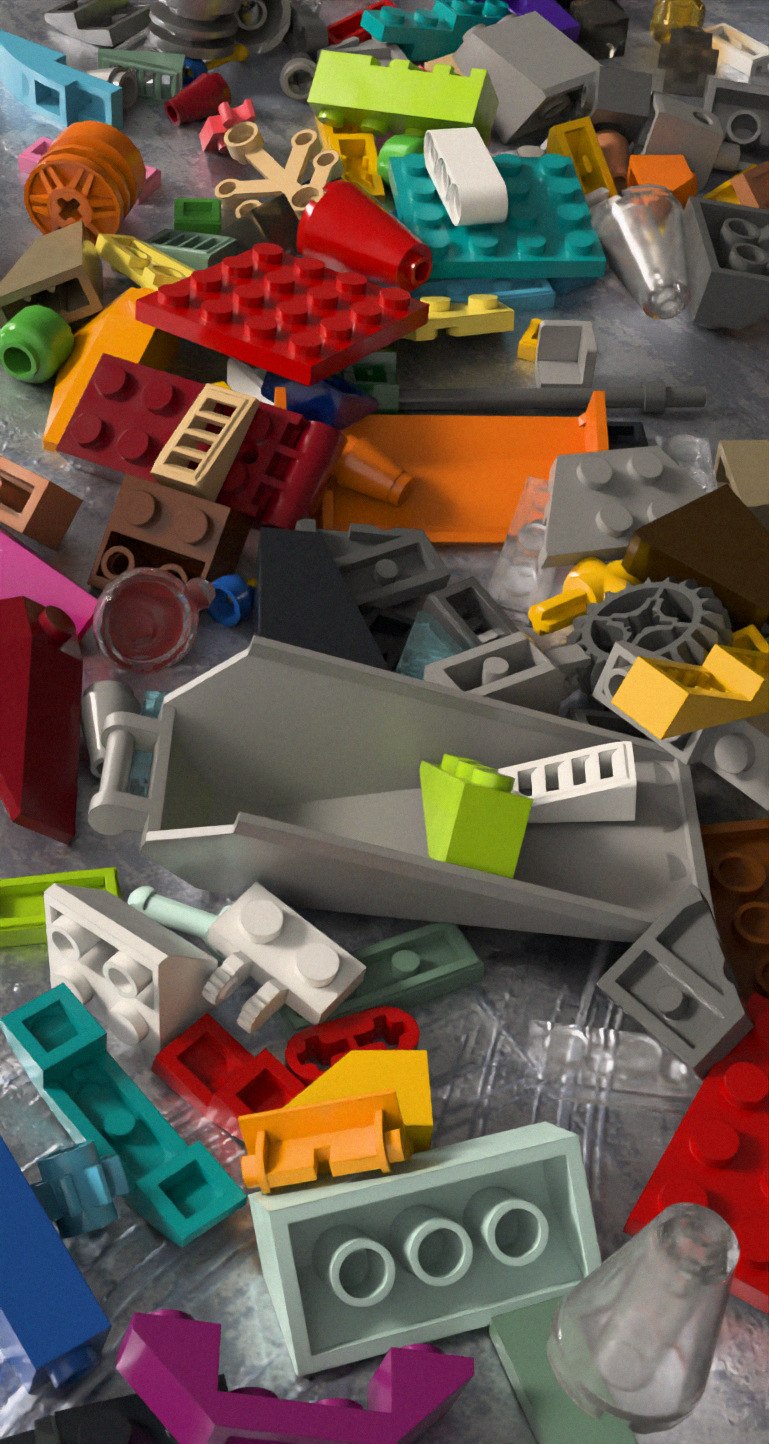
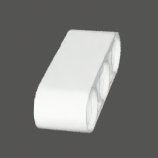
[424,127,508,226]

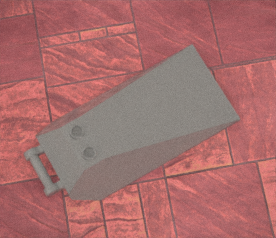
[88,635,716,943]

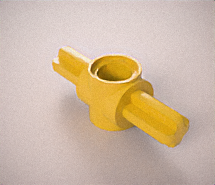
[528,556,644,636]

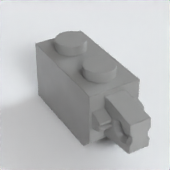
[424,631,591,716]

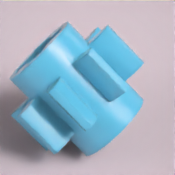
[29,1140,131,1239]

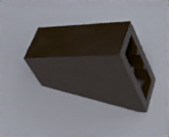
[621,484,769,639]

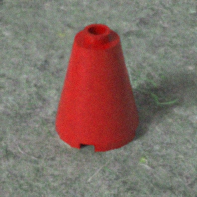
[296,179,432,292]

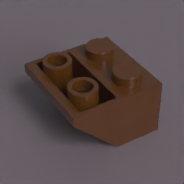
[87,473,253,622]

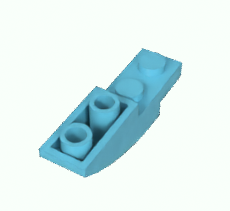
[0,29,124,131]

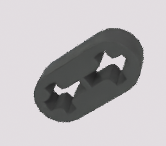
[282,3,328,60]

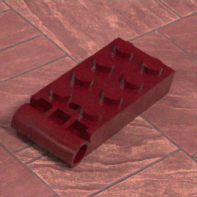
[55,353,348,531]

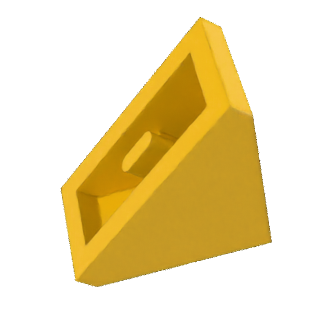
[546,116,619,199]

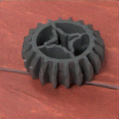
[566,575,734,711]

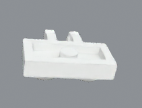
[201,882,367,1034]

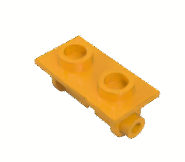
[238,1088,412,1194]

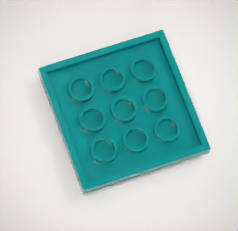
[388,153,606,279]

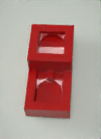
[151,1013,307,1142]

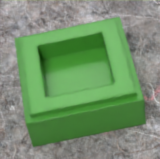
[174,198,222,236]

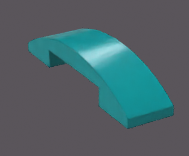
[0,982,247,1248]

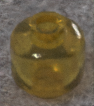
[650,0,706,54]

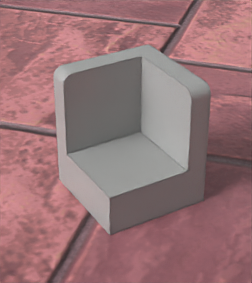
[534,320,597,388]

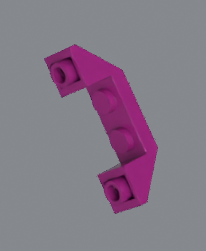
[116,1309,475,1444]

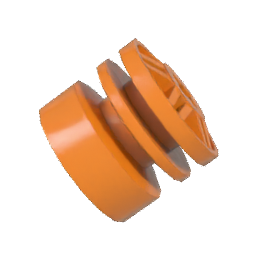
[24,120,146,247]

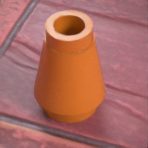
[333,435,415,507]

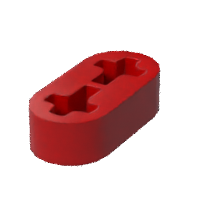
[284,1006,420,1087]

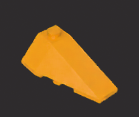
[43,287,179,453]

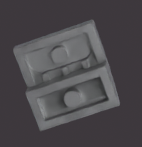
[44,0,154,46]

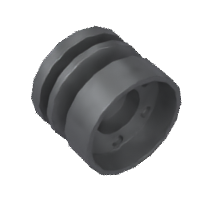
[147,0,242,60]

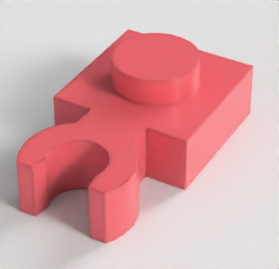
[199,99,256,154]

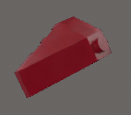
[0,596,83,845]

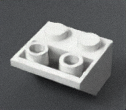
[44,883,217,1057]

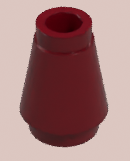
[164,73,232,127]

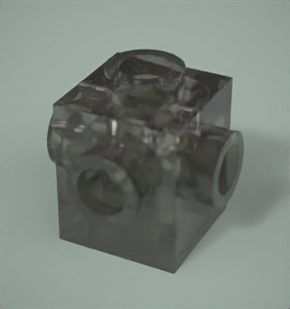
[657,26,719,98]

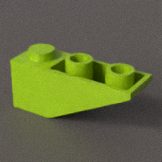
[419,753,533,879]

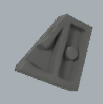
[295,519,451,616]
[596,883,754,1081]

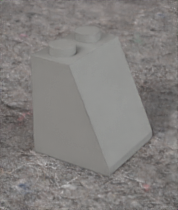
[452,11,603,145]

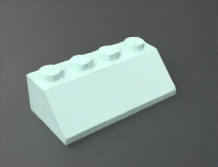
[248,1121,607,1377]

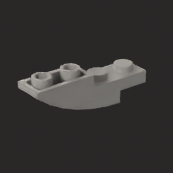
[592,640,769,811]

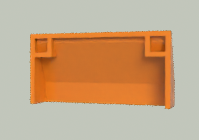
[274,387,609,547]

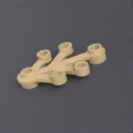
[214,121,344,232]

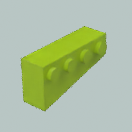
[307,50,499,147]

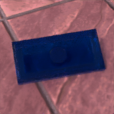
[261,371,380,432]

